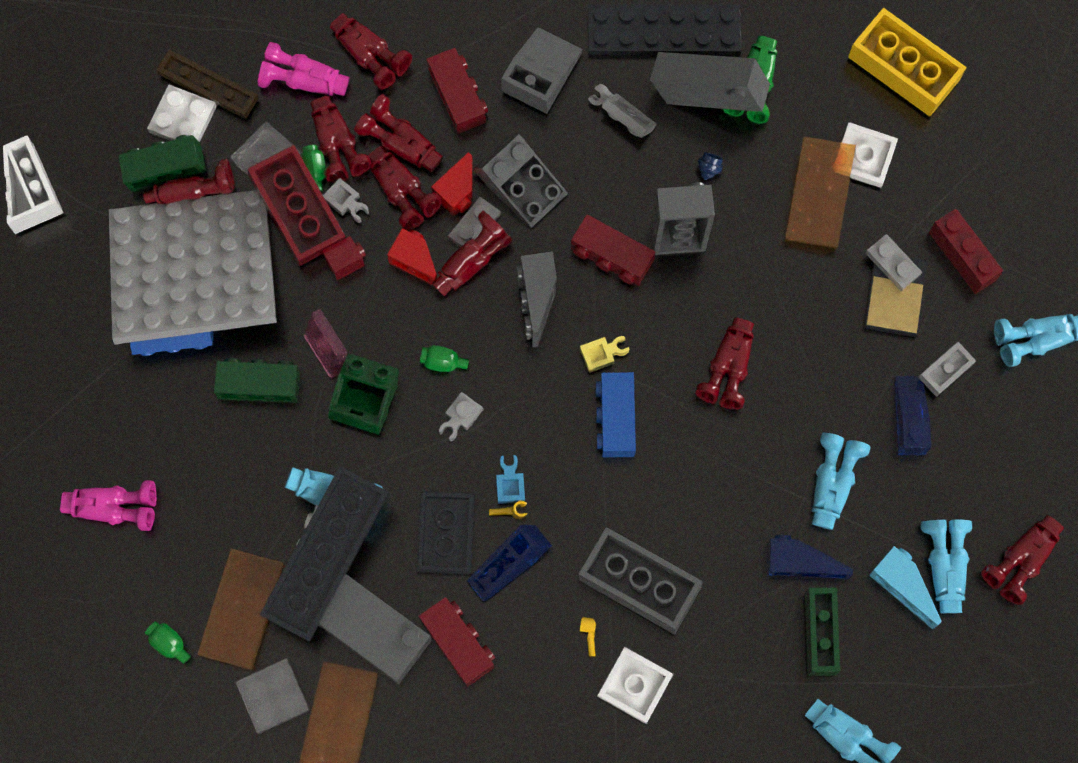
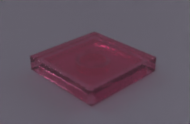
[304,309,348,378]

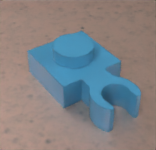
[496,455,525,504]

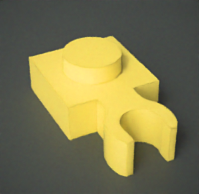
[580,336,629,373]

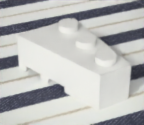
[3,135,64,234]

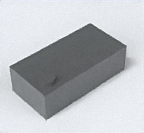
[650,52,770,112]
[651,182,715,255]
[579,527,703,635]
[319,574,432,685]

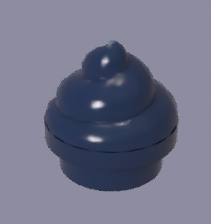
[698,152,723,180]

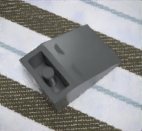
[501,27,583,114]
[473,134,568,228]
[516,251,557,347]

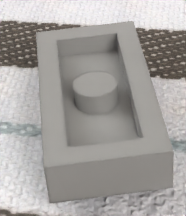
[448,197,501,247]
[865,234,922,291]
[918,342,976,397]

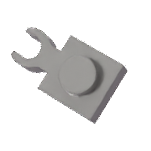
[323,178,369,223]
[439,392,483,442]

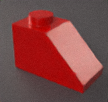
[431,152,473,216]
[387,228,437,284]

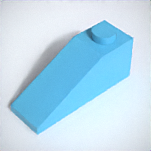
[869,546,941,629]

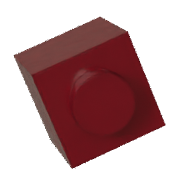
[322,236,366,280]

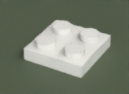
[147,85,217,142]
[832,123,898,188]
[597,647,673,724]

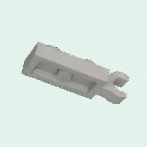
[588,84,656,138]

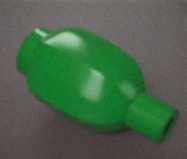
[301,145,326,192]
[419,345,469,372]
[145,621,191,664]

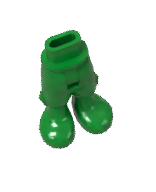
[723,36,778,124]

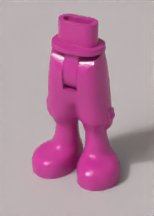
[258,42,350,96]
[60,480,157,531]

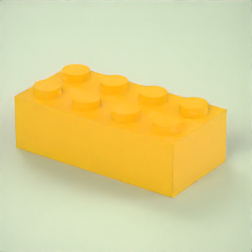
[848,8,967,116]

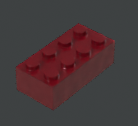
[247,145,345,266]

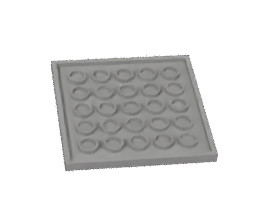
[109,190,277,344]

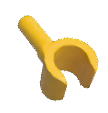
[489,501,527,520]
[580,617,596,656]

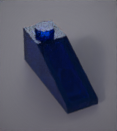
[895,376,931,455]
[467,525,552,601]
[767,535,853,579]

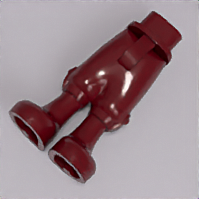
[330,13,412,89]
[354,94,443,172]
[310,96,372,183]
[368,146,442,230]
[143,158,235,204]
[432,210,513,296]
[695,317,754,409]
[981,515,1064,605]

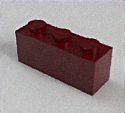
[427,48,488,134]
[929,209,1003,294]
[571,214,656,286]
[418,597,495,687]

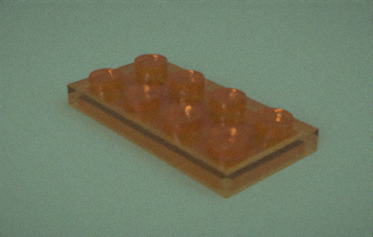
[785,137,856,249]
[197,549,285,670]
[299,662,378,763]

